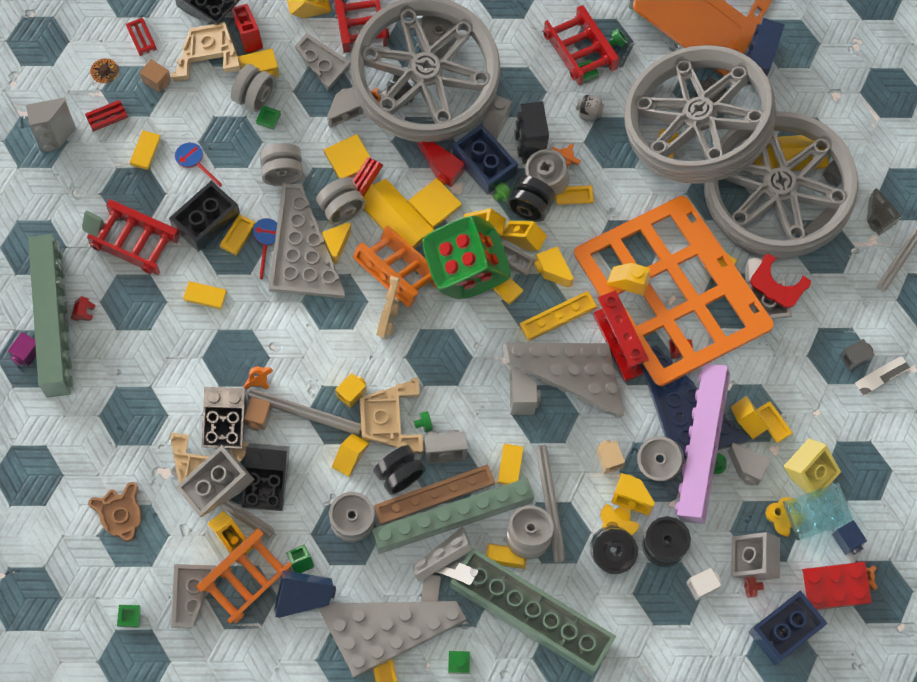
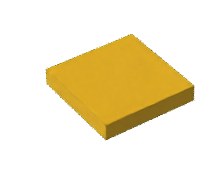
[323,134,371,179]
[408,178,462,229]

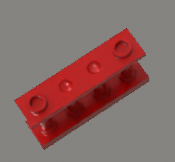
[334,0,390,53]
[543,5,619,86]
[87,199,180,275]
[593,290,649,382]

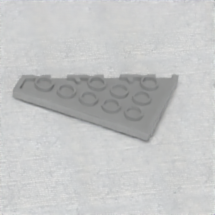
[269,183,345,299]
[502,342,624,418]
[318,601,466,679]

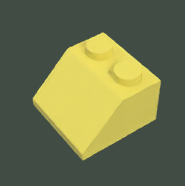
[784,439,841,500]

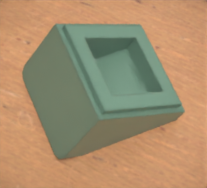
[82,211,104,237]

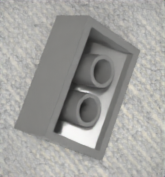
[26,97,76,152]

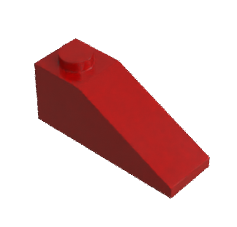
[231,4,263,53]
[417,142,465,188]

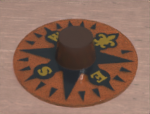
[90,58,118,83]

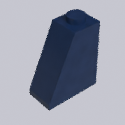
[274,570,336,618]

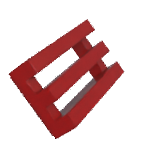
[126,17,157,56]
[85,100,128,132]
[353,157,383,197]

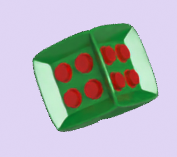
[423,216,511,299]

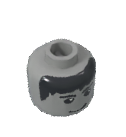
[576,95,604,121]

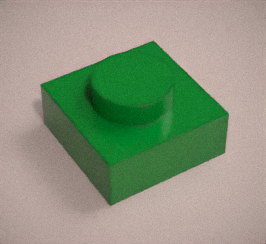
[577,59,599,83]
[256,105,281,130]
[117,605,141,628]
[448,651,470,674]

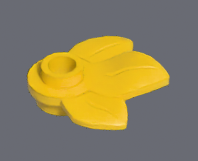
[765,497,804,537]
[600,504,640,536]

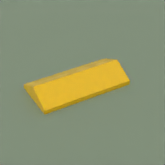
[753,135,829,171]
[363,179,434,249]

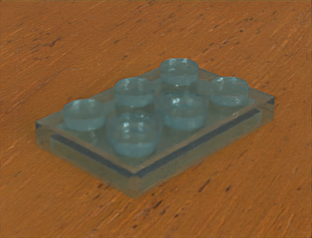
[783,483,853,541]

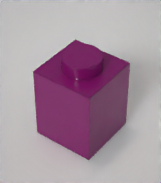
[8,332,36,367]

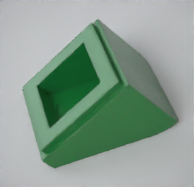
[286,544,314,573]

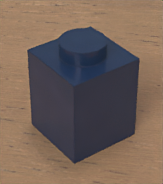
[832,520,867,555]

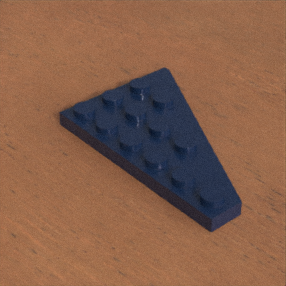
[641,345,748,459]

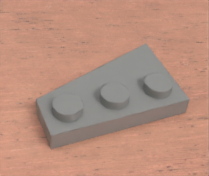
[295,33,351,91]
[413,526,472,582]
[171,564,216,629]

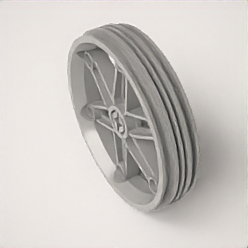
[351,0,500,142]
[624,45,776,184]
[704,111,858,258]

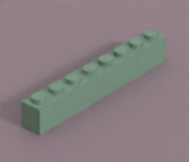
[372,478,534,554]

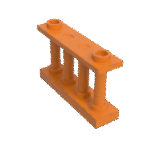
[353,225,437,308]
[195,528,292,624]

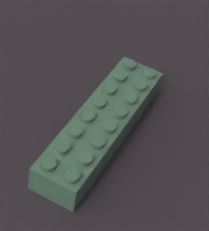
[28,234,73,398]
[450,548,616,676]

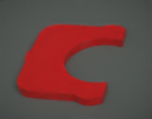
[750,253,811,308]

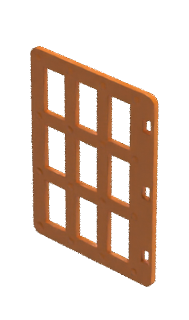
[574,196,774,386]

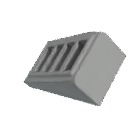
[501,241,535,276]

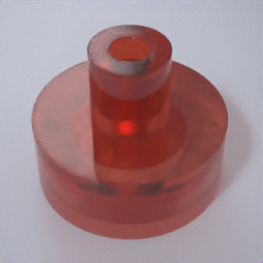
[744,577,764,598]

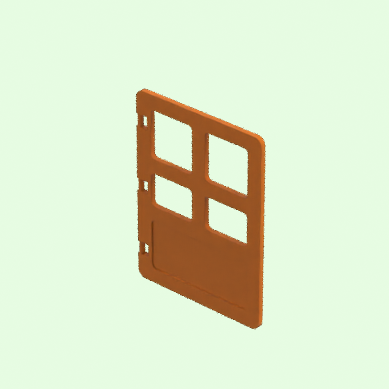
[633,0,772,77]

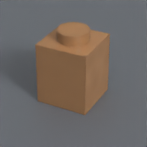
[139,59,171,93]
[244,397,272,431]

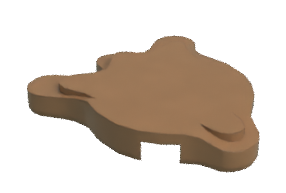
[88,482,142,542]

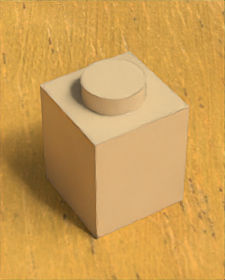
[596,440,625,474]

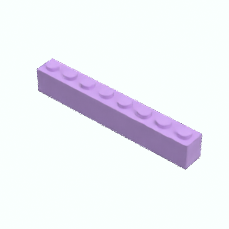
[675,364,731,524]

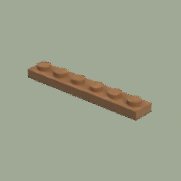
[374,464,495,526]

